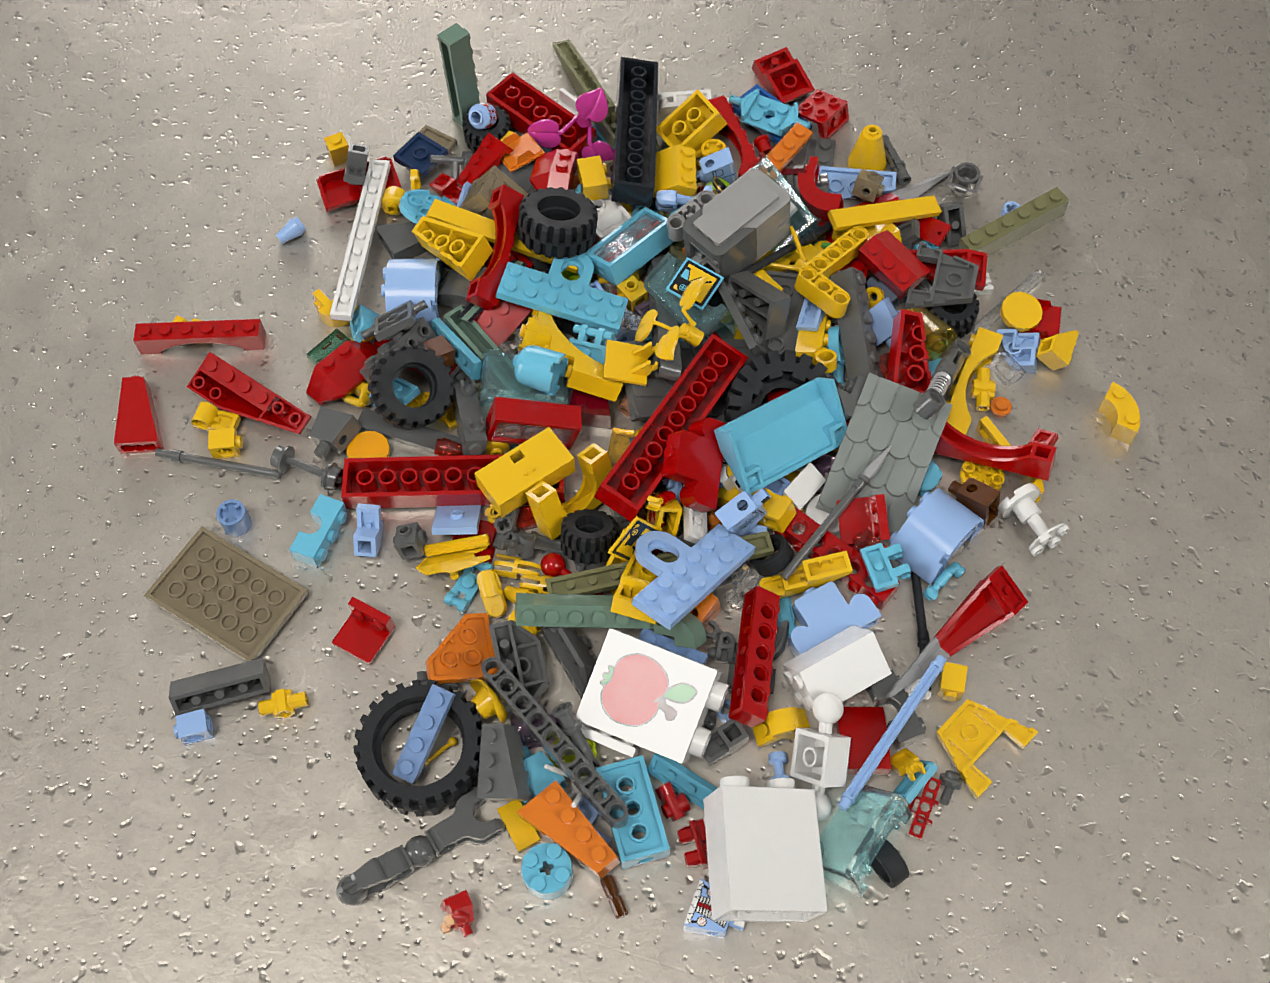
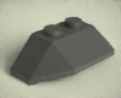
[489,620,550,713]
[540,626,597,700]

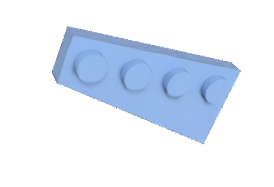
[818,166,897,200]

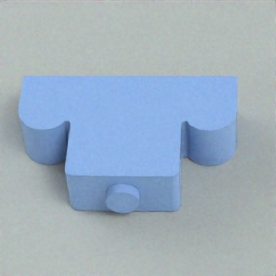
[788,581,882,657]

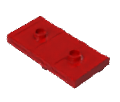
[316,156,402,212]

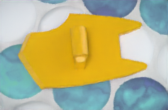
[416,546,491,580]

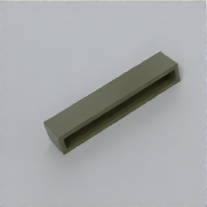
[958,187,1070,256]

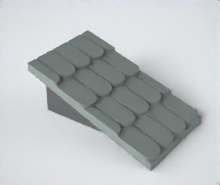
[815,373,952,537]

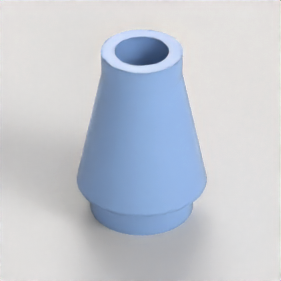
[276,217,307,244]

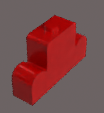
[662,418,727,513]

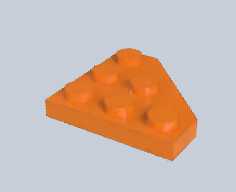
[425,613,498,684]

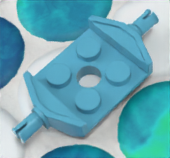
[729,89,811,137]

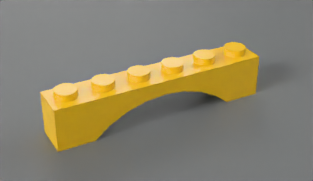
[946,327,1003,435]

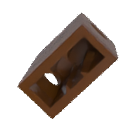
[948,478,1000,530]

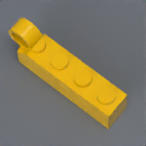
[795,313,837,373]
[716,487,796,533]

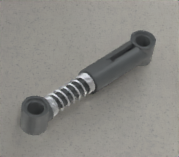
[913,339,971,420]

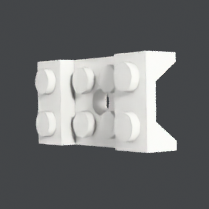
[572,188,631,243]

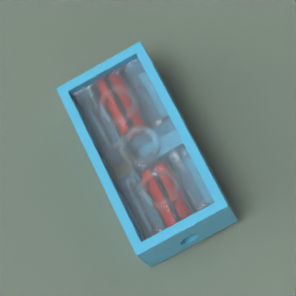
[585,207,674,286]

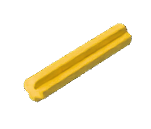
[424,534,490,557]

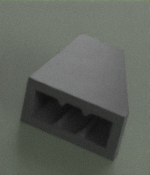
[376,222,428,259]

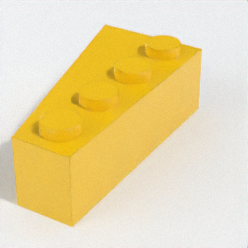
[412,216,493,281]

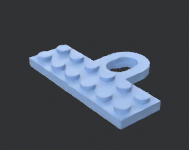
[632,524,756,630]

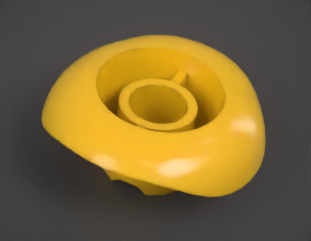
[470,679,508,724]

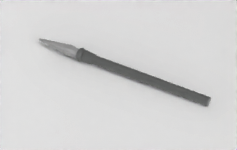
[780,445,892,581]

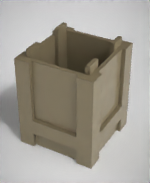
[459,165,529,220]

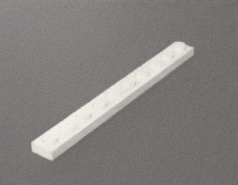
[330,159,391,321]

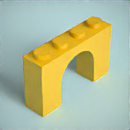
[525,443,612,540]

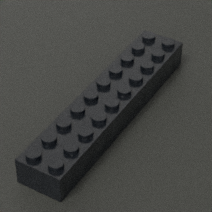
[611,57,658,207]

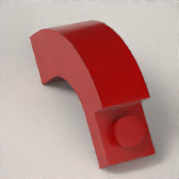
[797,156,844,221]

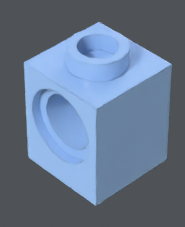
[173,709,214,745]

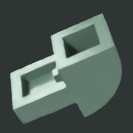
[653,613,706,649]

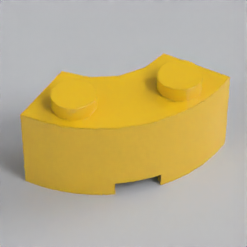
[1098,382,1141,445]

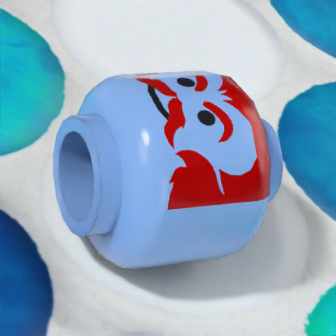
[468,103,497,130]

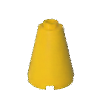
[847,125,887,171]

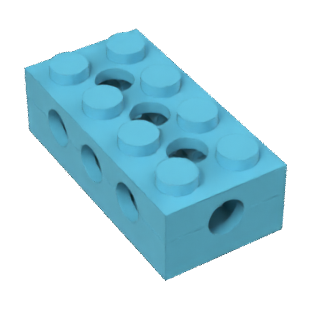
[596,755,670,870]

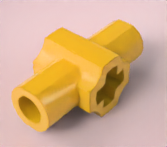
[971,367,996,412]
[258,689,309,719]

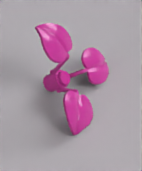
[527,87,614,163]

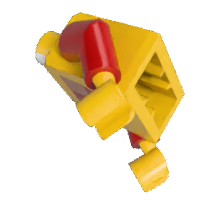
[646,490,682,537]

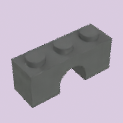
[865,669,926,750]

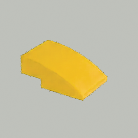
[611,553,658,625]

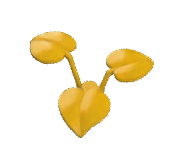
[635,277,709,360]

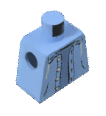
[715,488,771,536]

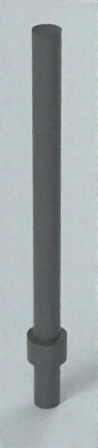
[155,448,282,479]

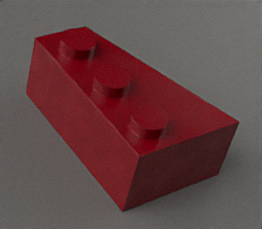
[570,389,612,430]

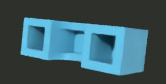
[289,494,348,568]

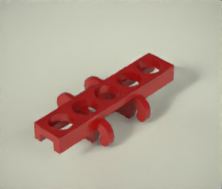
[902,777,942,841]

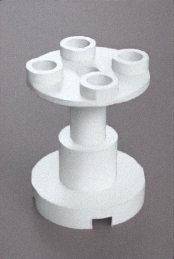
[998,483,1070,557]

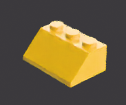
[653,145,697,198]

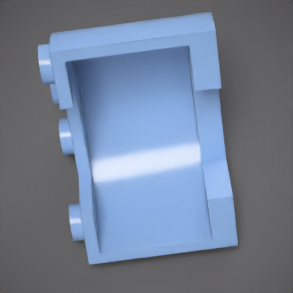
[381,258,443,327]
[888,488,985,585]

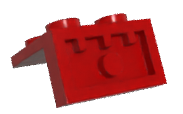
[798,89,849,139]
[836,494,890,544]
[332,597,396,664]

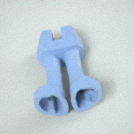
[655,185,712,213]

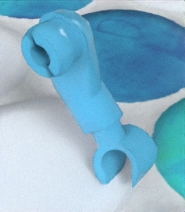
[923,562,965,601]

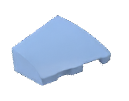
[997,329,1040,373]

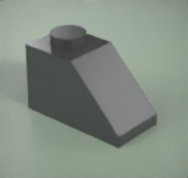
[937,201,966,247]

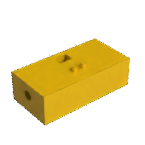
[474,427,576,518]

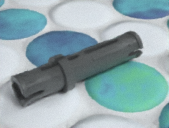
[883,135,912,186]

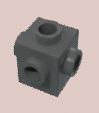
[393,522,428,560]

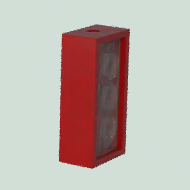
[486,396,582,450]

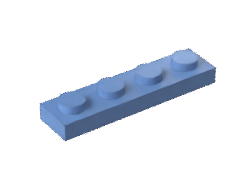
[392,684,456,784]

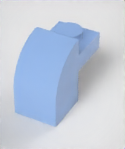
[353,504,384,557]

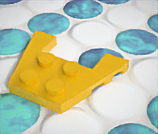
[935,699,1038,799]

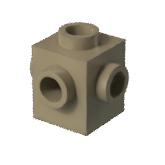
[851,169,885,203]

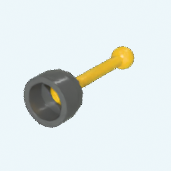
[417,737,457,782]

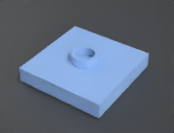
[432,505,482,535]

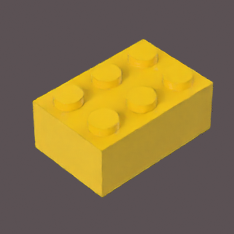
[656,89,727,151]

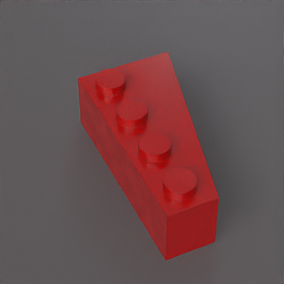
[887,309,932,394]

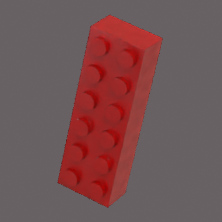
[486,72,597,159]

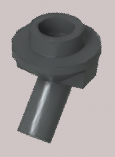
[939,770,964,805]

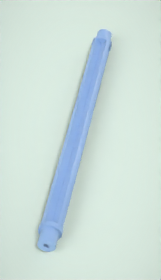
[837,655,947,811]

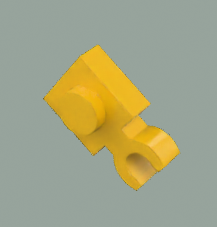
[890,747,926,781]

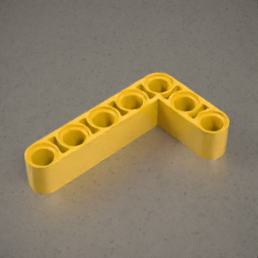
[794,226,869,318]

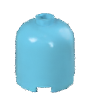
[512,345,568,396]

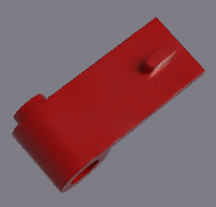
[893,199,952,247]

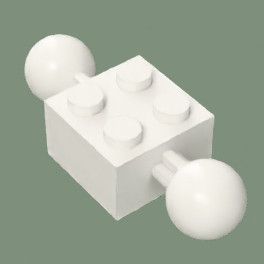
[790,692,851,822]

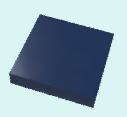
[393,131,448,179]

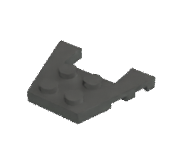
[905,241,979,309]

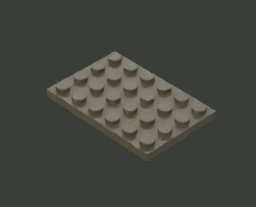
[144,526,309,662]

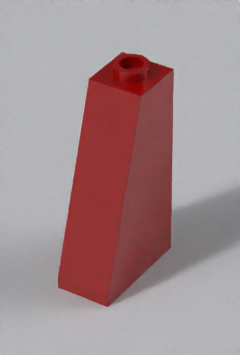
[114,376,164,454]

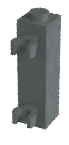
[452,380,487,455]

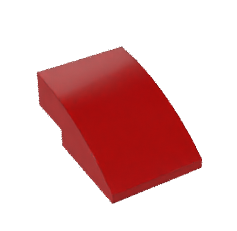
[752,47,815,104]
[836,707,891,775]

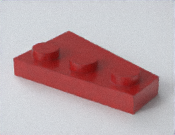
[456,133,514,186]

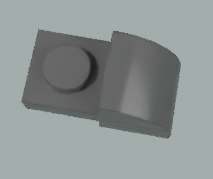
[703,719,749,766]

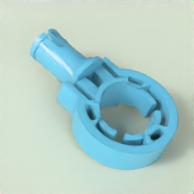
[828,326,846,387]

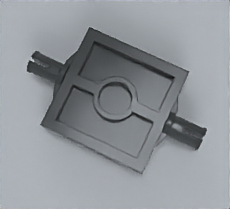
[361,300,428,342]

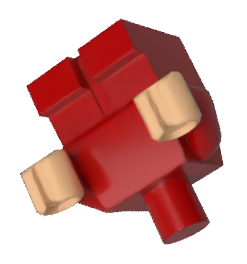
[440,890,474,938]

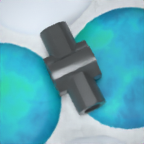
[492,508,520,551]

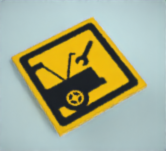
[608,516,662,562]

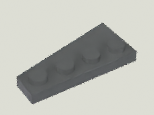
[718,280,767,357]

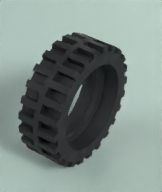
[354,680,483,817]

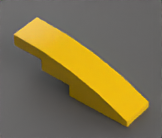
[758,551,853,599]

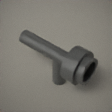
[430,151,473,180]

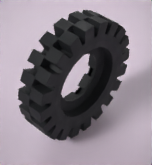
[723,350,838,469]

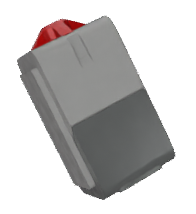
[667,169,791,280]

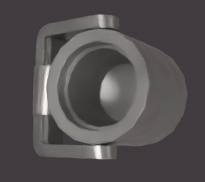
[946,162,983,198]

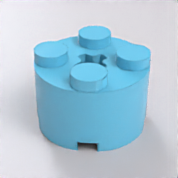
[521,843,573,900]

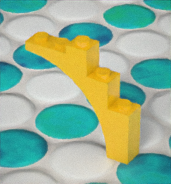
[519,309,623,402]

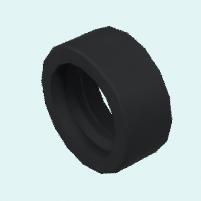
[749,534,794,577]
[864,837,909,888]

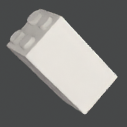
[782,625,892,712]

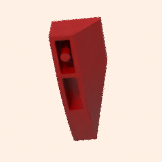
[186,352,312,434]

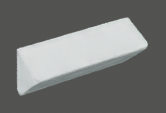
[783,463,826,510]

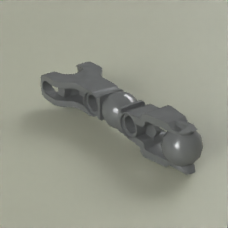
[336,789,506,906]

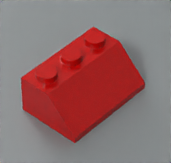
[858,230,931,300]

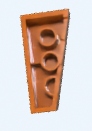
[517,780,620,879]

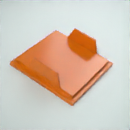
[500,132,545,173]

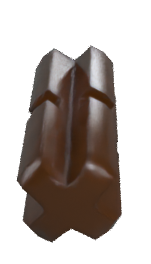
[600,875,628,919]

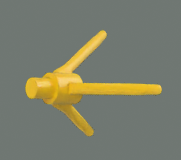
[770,226,808,272]

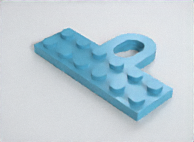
[496,253,628,335]

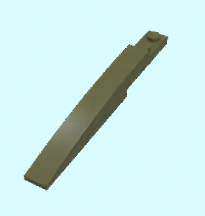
[552,39,616,151]

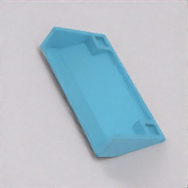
[714,377,847,494]

